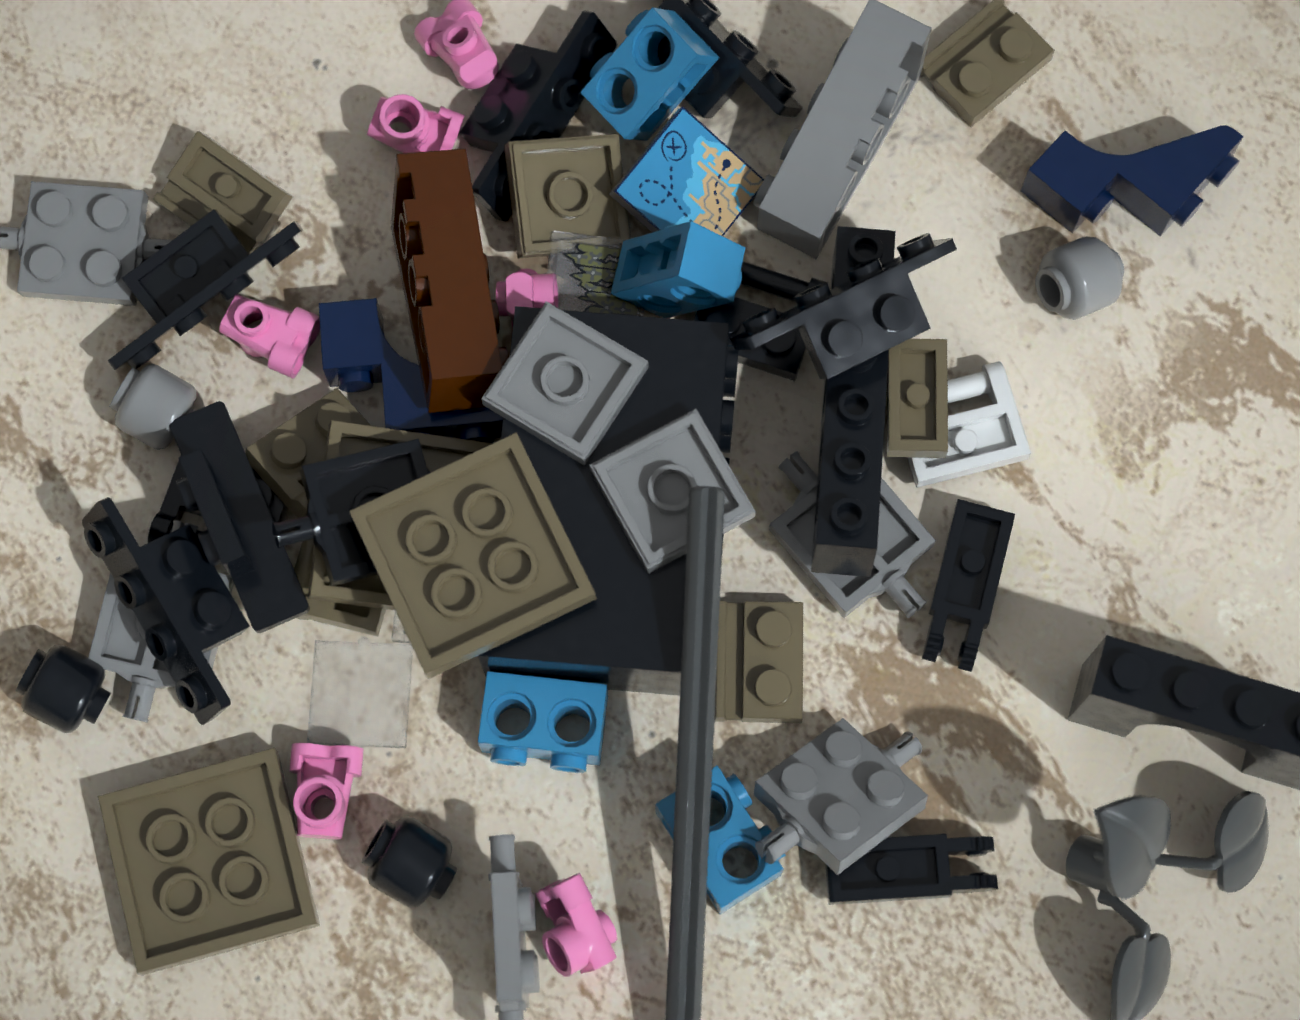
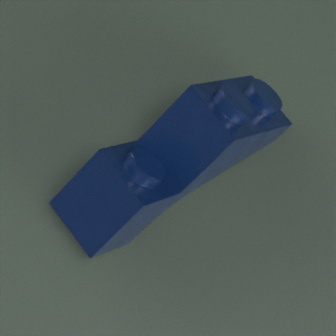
[1021,125,1244,237]
[319,298,503,444]

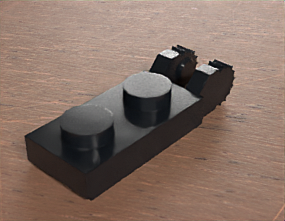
[922,499,1015,672]
[825,834,998,905]

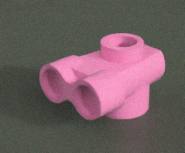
[414,0,499,89]
[367,94,465,153]
[496,268,559,327]
[219,295,320,378]
[289,743,364,839]
[535,873,617,977]

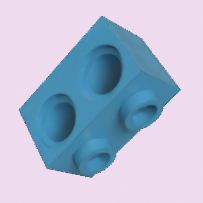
[580,7,720,141]
[611,221,746,318]
[478,671,608,773]
[655,765,786,914]

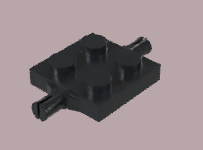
[272,438,431,586]

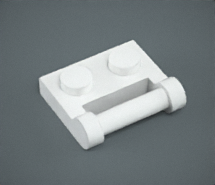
[907,361,1031,488]

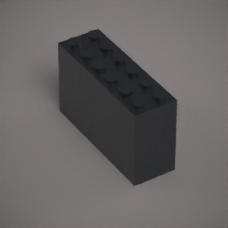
[478,306,739,696]

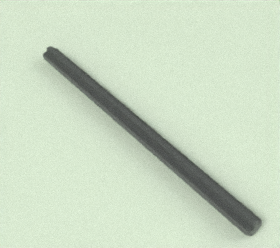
[665,486,725,1020]

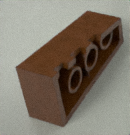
[391,149,509,413]

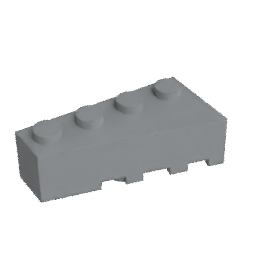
[753,0,932,259]

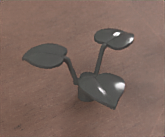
[1066,791,1269,1020]

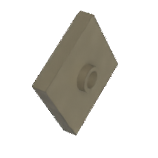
[504,134,631,259]

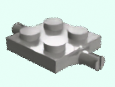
[0,181,172,306]
[769,451,936,618]
[88,520,234,723]
[754,718,928,875]
[488,835,540,1020]

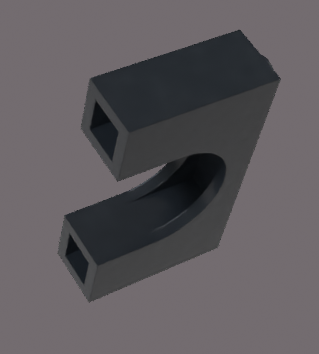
[1068,635,1300,790]

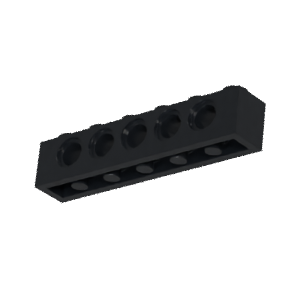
[811,226,896,577]

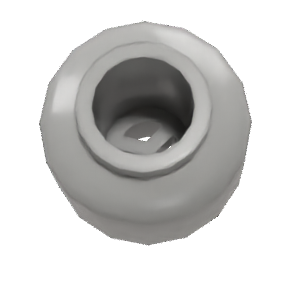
[1035,236,1124,320]
[109,364,197,450]

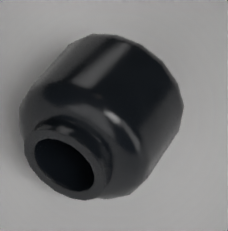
[15,644,111,733]
[362,816,457,908]

